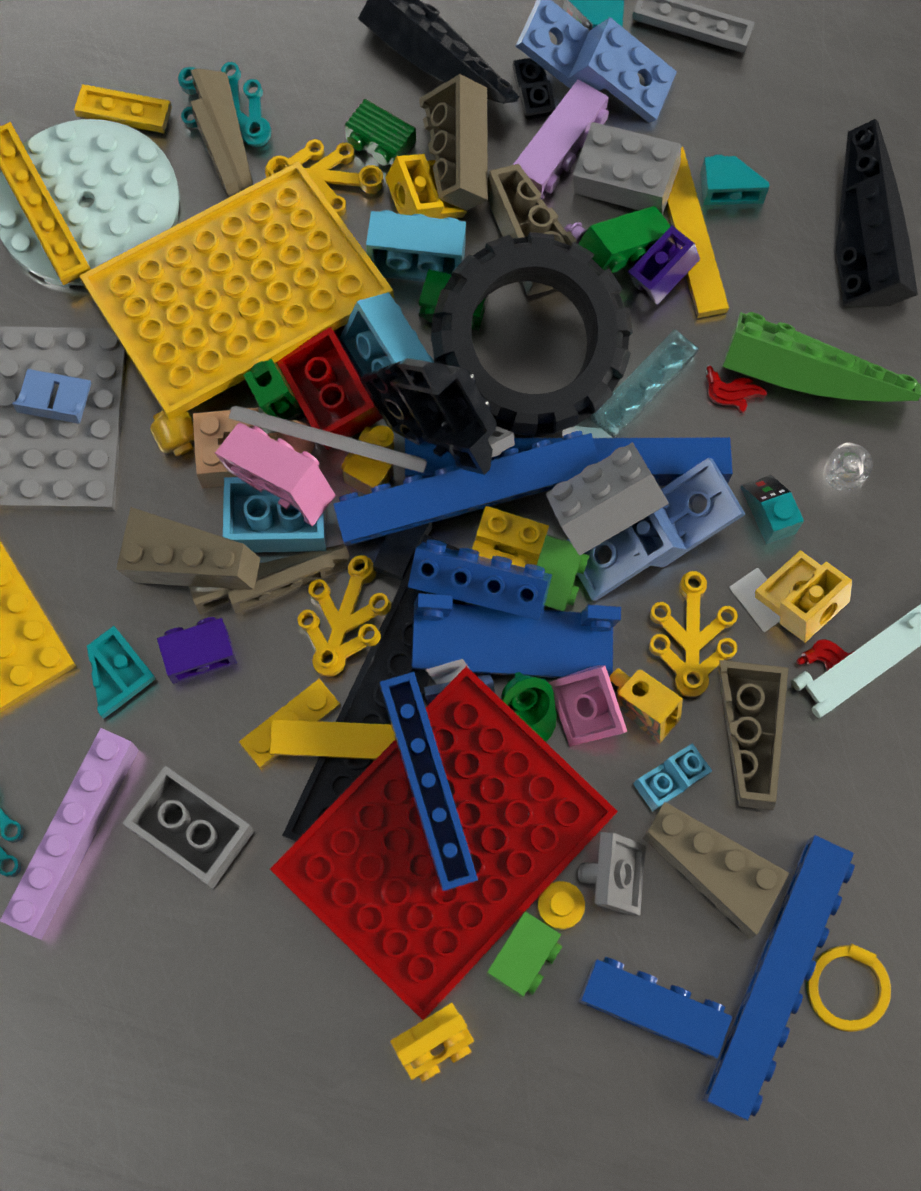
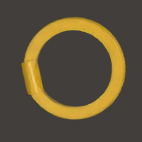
[806,943,891,1032]

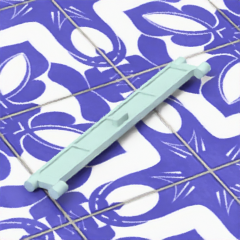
[791,604,921,719]

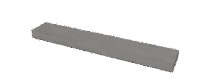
[229,406,427,473]

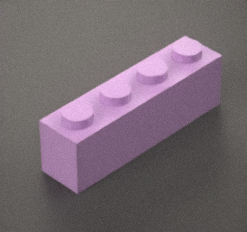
[513,79,609,199]

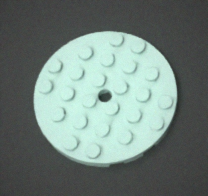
[0,119,180,288]

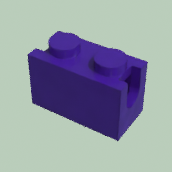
[628,226,700,305]
[157,617,237,684]

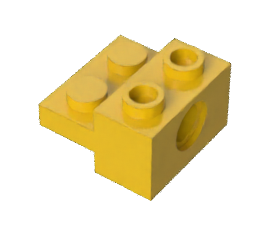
[385,154,467,219]
[472,506,549,568]
[755,550,852,643]
[390,1003,474,1083]

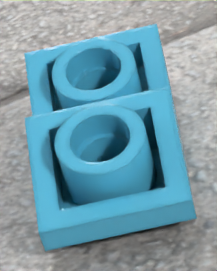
[633,743,712,812]

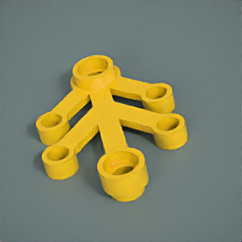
[265,139,384,217]
[297,555,391,677]
[649,571,738,697]

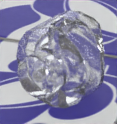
[824,443,873,491]

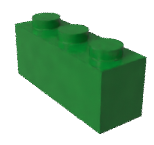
[578,206,671,273]

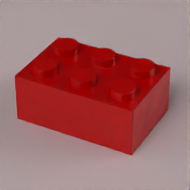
[277,327,383,450]

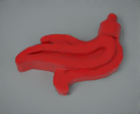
[706,365,767,413]
[796,639,854,672]

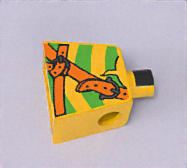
[609,668,683,744]

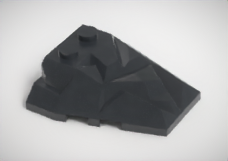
[360,358,497,475]

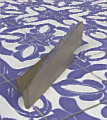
[191,68,253,198]
[189,544,351,615]

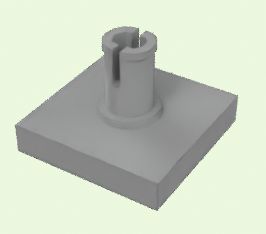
[578,832,646,915]

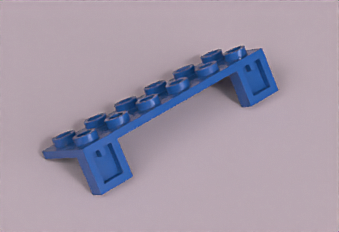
[411,593,621,678]

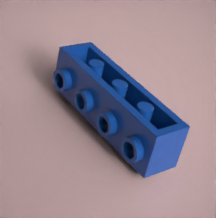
[408,540,552,620]
[578,957,733,1059]

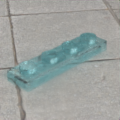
[591,329,699,438]

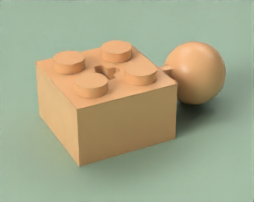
[193,407,315,488]

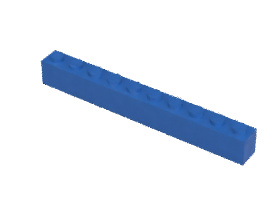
[405,437,733,486]

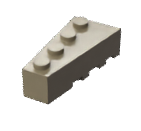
[419,74,488,211]
[488,164,577,296]
[116,507,261,590]
[718,660,789,810]
[643,802,789,939]

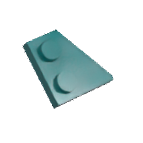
[87,626,156,719]

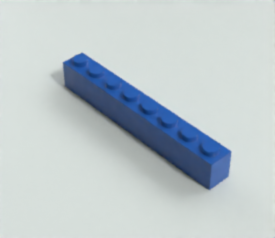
[333,431,600,546]
[702,835,855,1121]

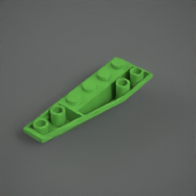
[723,312,921,402]

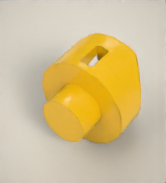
[536,881,585,931]

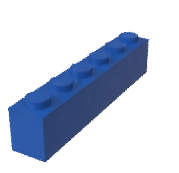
[380,672,478,891]

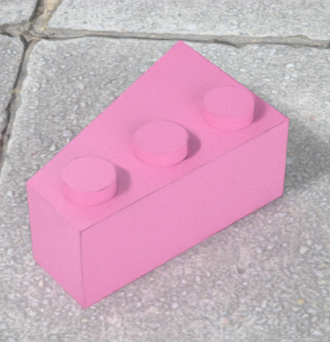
[215,422,336,527]

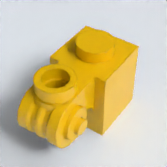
[341,425,395,495]

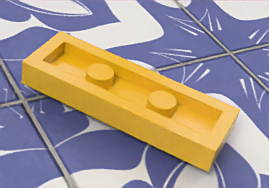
[74,84,172,133]
[239,678,341,770]

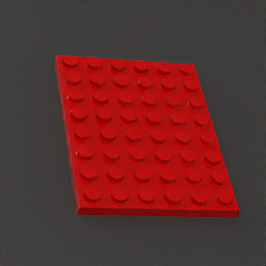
[270,666,618,1020]

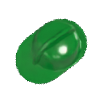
[501,672,557,742]

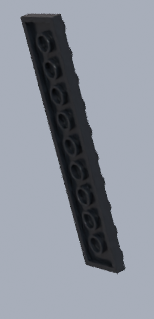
[282,534,467,843]

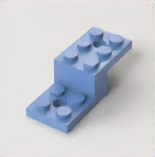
[516,0,677,123]
[567,457,746,601]

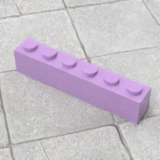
[0,728,139,940]

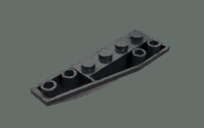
[358,0,520,104]
[836,119,918,307]

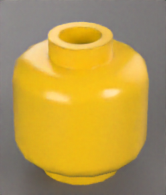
[150,410,194,457]

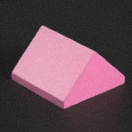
[548,665,627,747]

